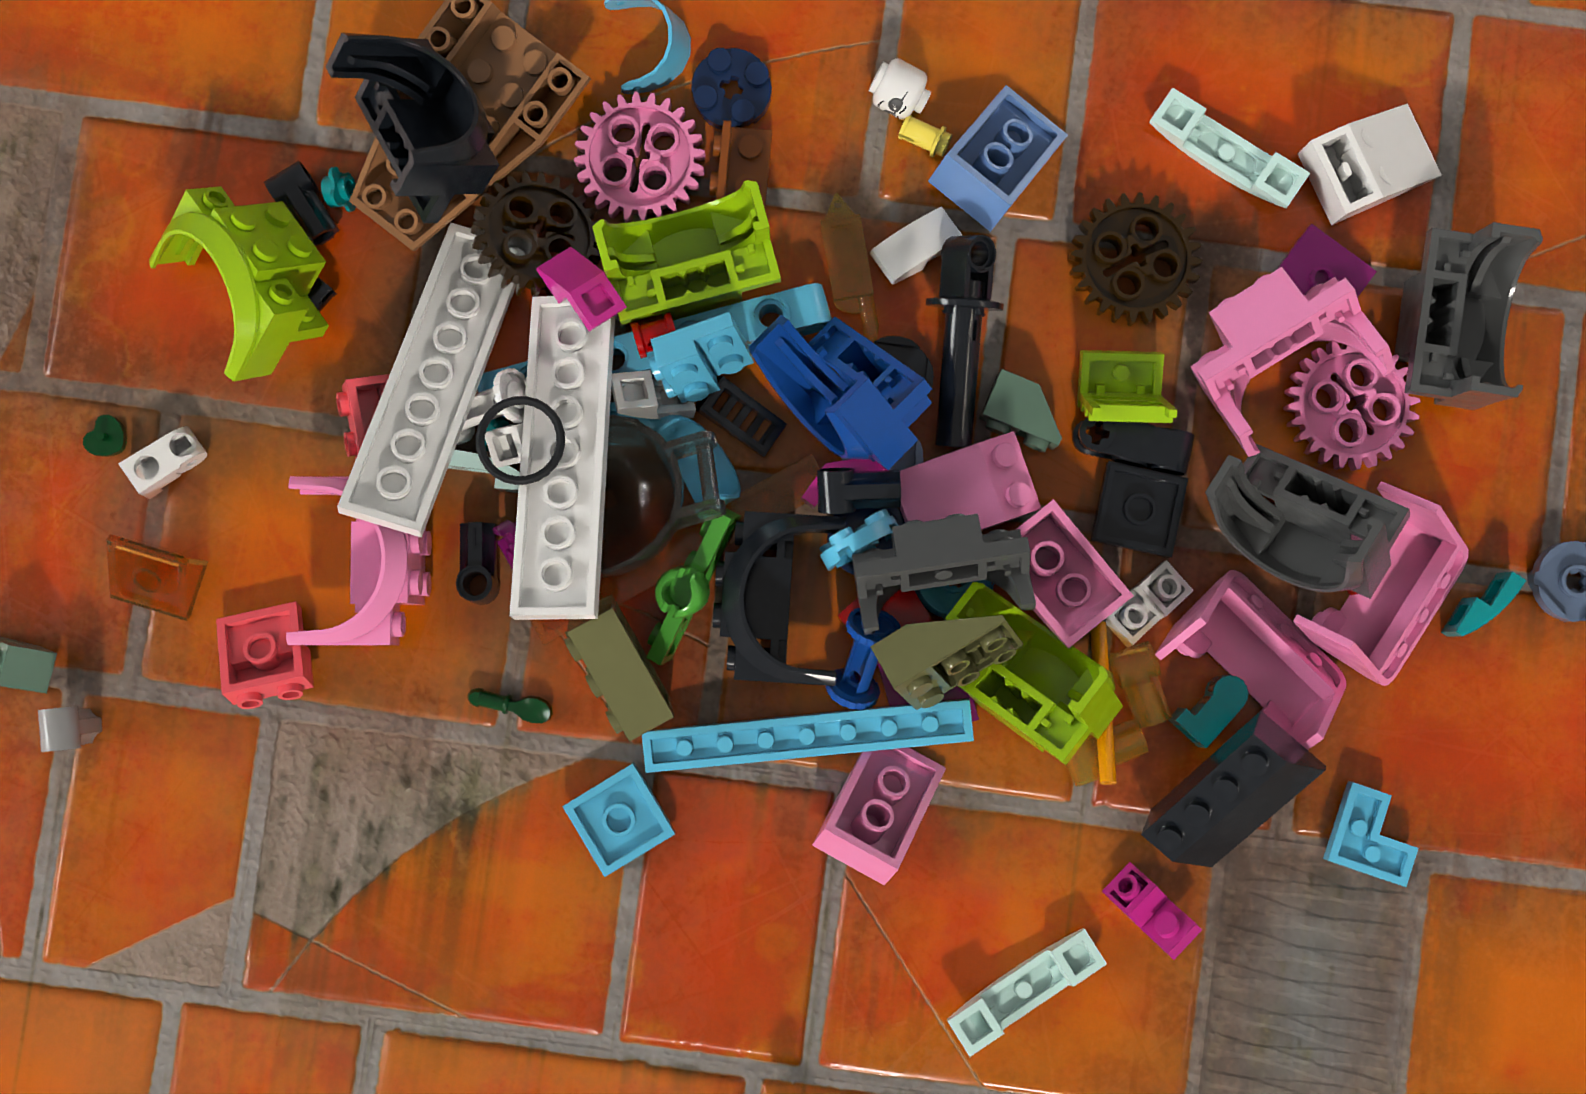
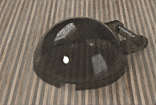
[600,415,726,578]

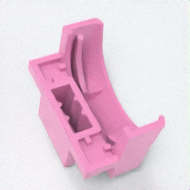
[1190,267,1395,457]
[286,476,432,645]

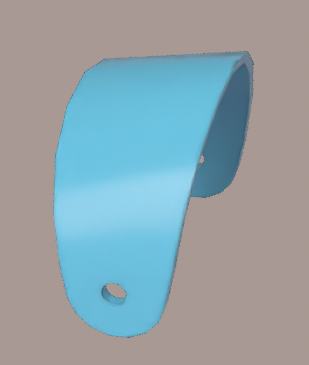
[604,0,691,94]
[657,417,741,518]

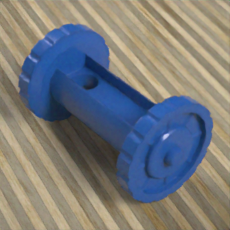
[826,608,901,710]

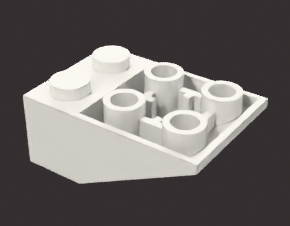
[1297,103,1442,226]

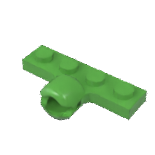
[646,508,741,666]

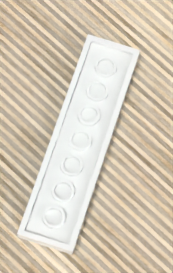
[337,222,525,538]
[509,296,615,620]

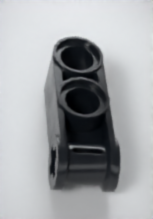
[1072,417,1195,476]

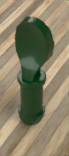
[467,688,553,723]

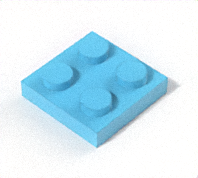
[562,763,676,877]

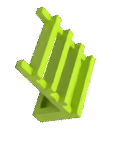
[1077,350,1177,423]

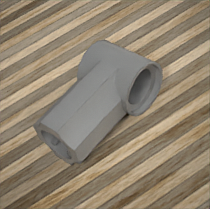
[38,706,102,752]

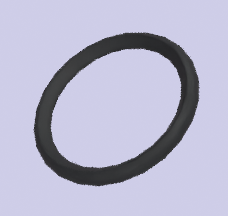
[476,396,565,485]

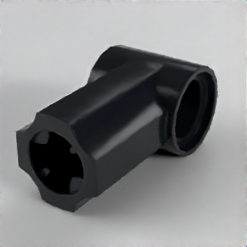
[264,161,339,246]
[817,468,901,514]
[456,522,500,605]

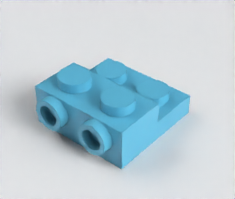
[649,312,754,403]

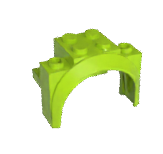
[592,180,781,324]
[149,186,329,382]
[945,582,1123,765]

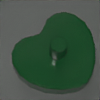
[83,415,127,457]

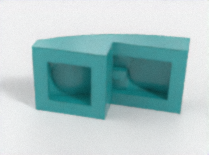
[1441,571,1527,637]

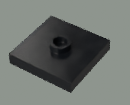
[1090,461,1189,558]

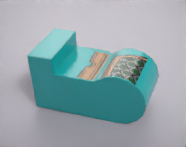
[1167,675,1249,748]

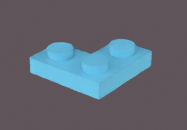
[1323,781,1419,887]

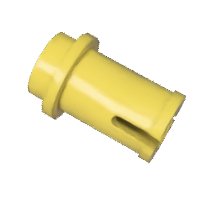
[898,115,952,157]

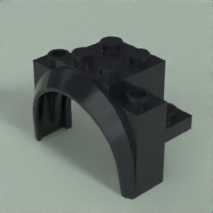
[325,33,499,223]
[713,511,846,686]

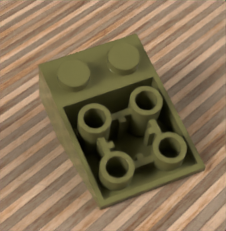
[870,615,1024,710]

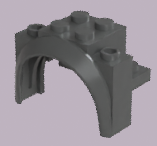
[1394,222,1543,410]
[1205,444,1410,599]

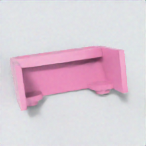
[1293,481,1468,686]
[1155,570,1346,750]

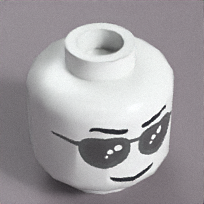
[868,58,931,120]

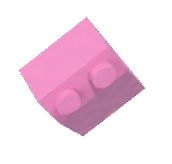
[900,431,1042,531]
[1016,499,1133,648]
[812,747,946,885]

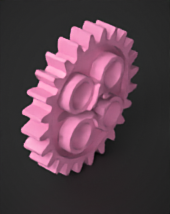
[574,91,706,223]
[1283,341,1420,471]

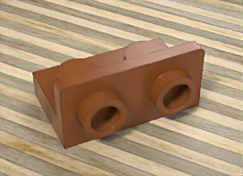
[709,120,772,211]

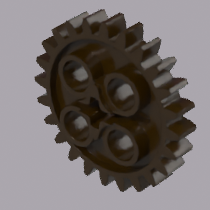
[470,171,601,297]
[1068,192,1203,326]

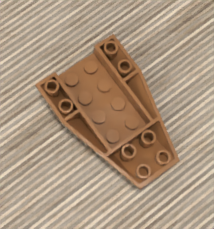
[349,0,591,251]

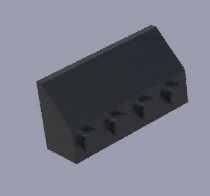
[1141,711,1326,867]

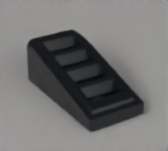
[696,376,787,457]

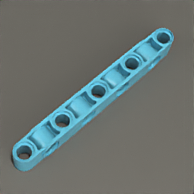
[477,283,832,418]

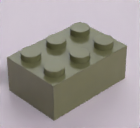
[564,594,674,742]

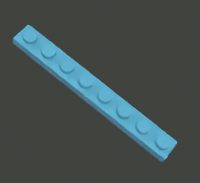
[642,698,974,773]

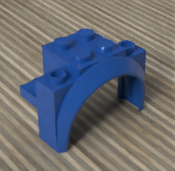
[749,315,932,470]

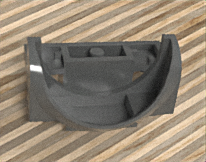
[852,514,1036,635]

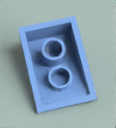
[928,85,1068,232]

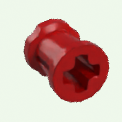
[630,312,676,359]

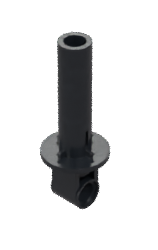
[926,235,1004,448]

